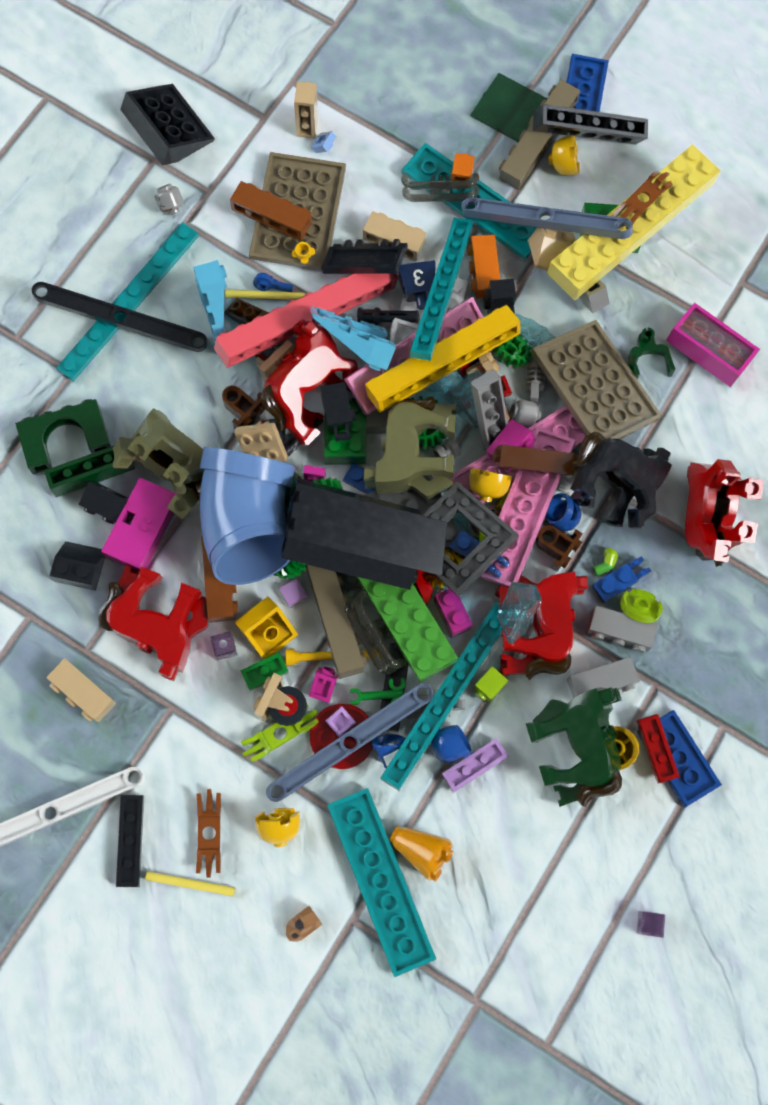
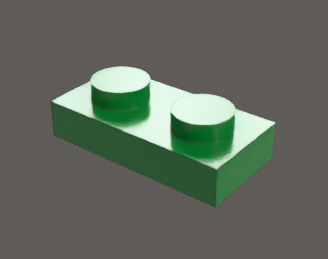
[240,652,289,691]

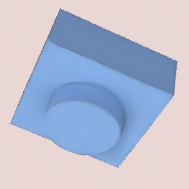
[311,131,337,153]

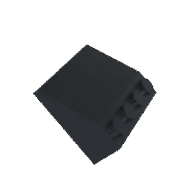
[120,83,215,166]

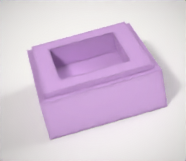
[279,578,308,608]
[325,707,356,737]

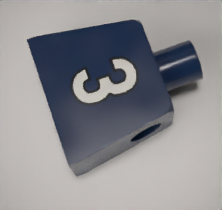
[397,260,436,310]

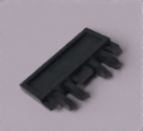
[321,239,408,274]

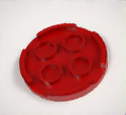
[310,704,373,770]

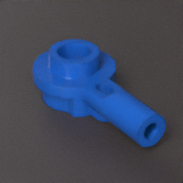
[253,273,293,292]

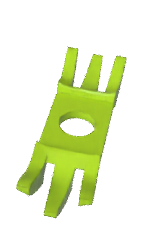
[241,704,318,762]

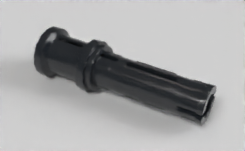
[357,307,419,326]

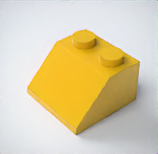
[234,596,298,660]

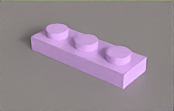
[441,738,508,793]

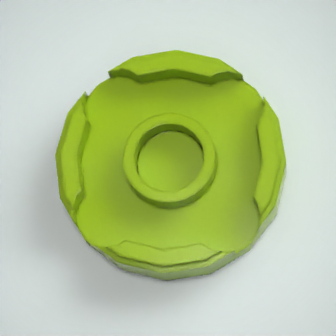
[620,589,663,623]

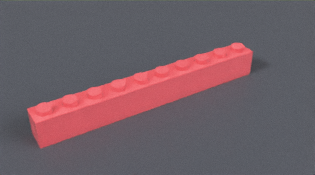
[214,274,399,368]

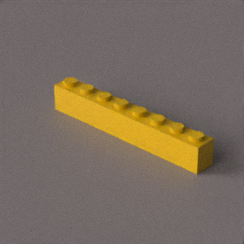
[365,305,521,413]

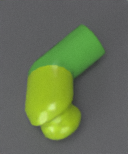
[593,548,618,576]

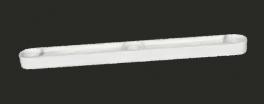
[0,767,145,847]

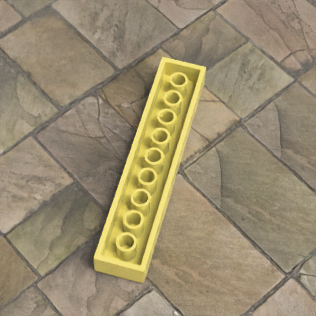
[547,144,721,300]

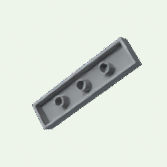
[470,369,508,453]

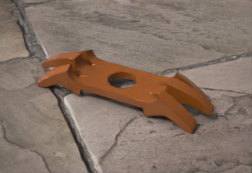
[612,171,673,229]
[196,789,221,878]

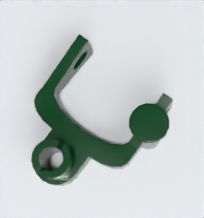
[628,328,675,379]

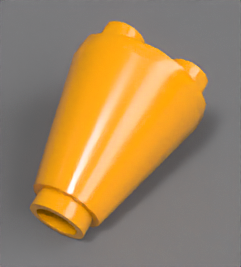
[390,826,454,882]

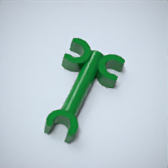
[350,678,405,706]

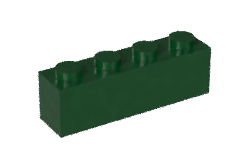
[44,446,135,498]

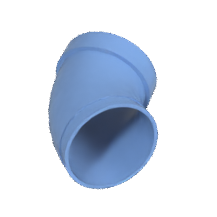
[200,447,295,585]

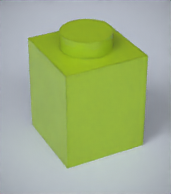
[473,666,508,702]

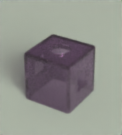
[210,631,238,660]
[637,911,665,938]

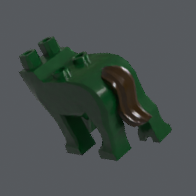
[525,687,622,807]

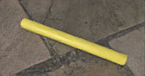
[225,289,305,300]
[145,871,235,897]

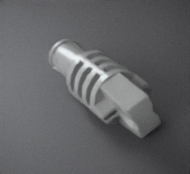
[526,346,545,403]

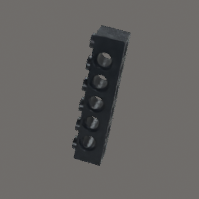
[533,104,648,145]

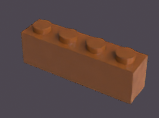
[230,181,312,242]
[201,536,239,623]

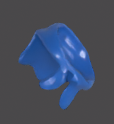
[371,734,406,768]

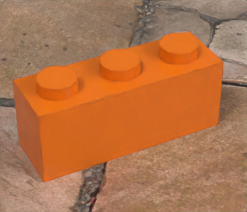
[467,235,500,299]

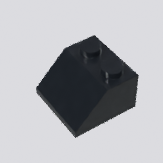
[49,541,105,591]

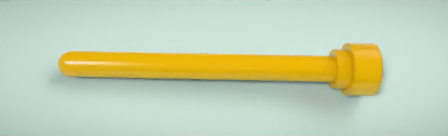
[285,649,388,666]

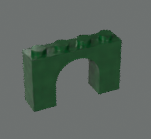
[15,399,112,474]

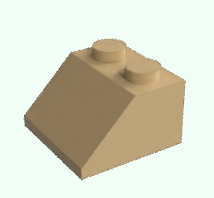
[528,227,576,271]

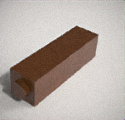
[493,445,576,476]

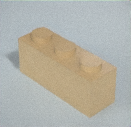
[294,82,318,139]
[363,211,427,261]
[46,658,116,723]

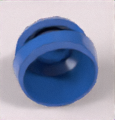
[545,493,582,532]
[431,725,472,762]

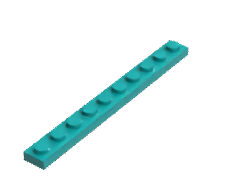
[410,217,473,361]
[56,222,199,382]
[380,602,514,791]

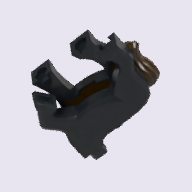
[570,431,672,528]

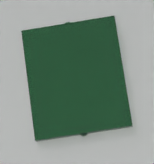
[470,73,547,143]

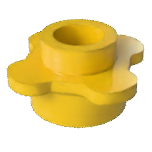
[291,242,315,264]

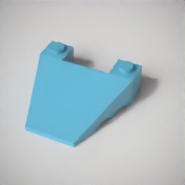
[194,260,227,341]
[310,306,396,371]

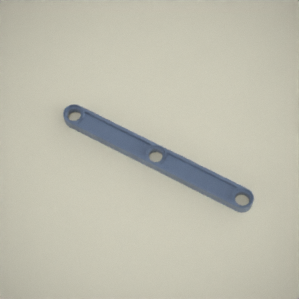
[461,197,633,239]
[266,684,433,802]

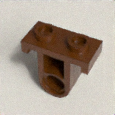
[222,385,265,429]
[535,525,583,572]

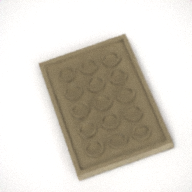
[249,152,346,270]
[530,320,662,439]

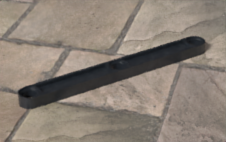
[32,282,207,352]

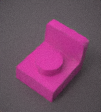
[303,465,326,482]
[309,666,338,703]

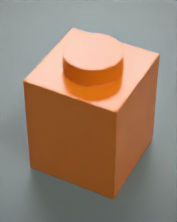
[450,153,475,187]

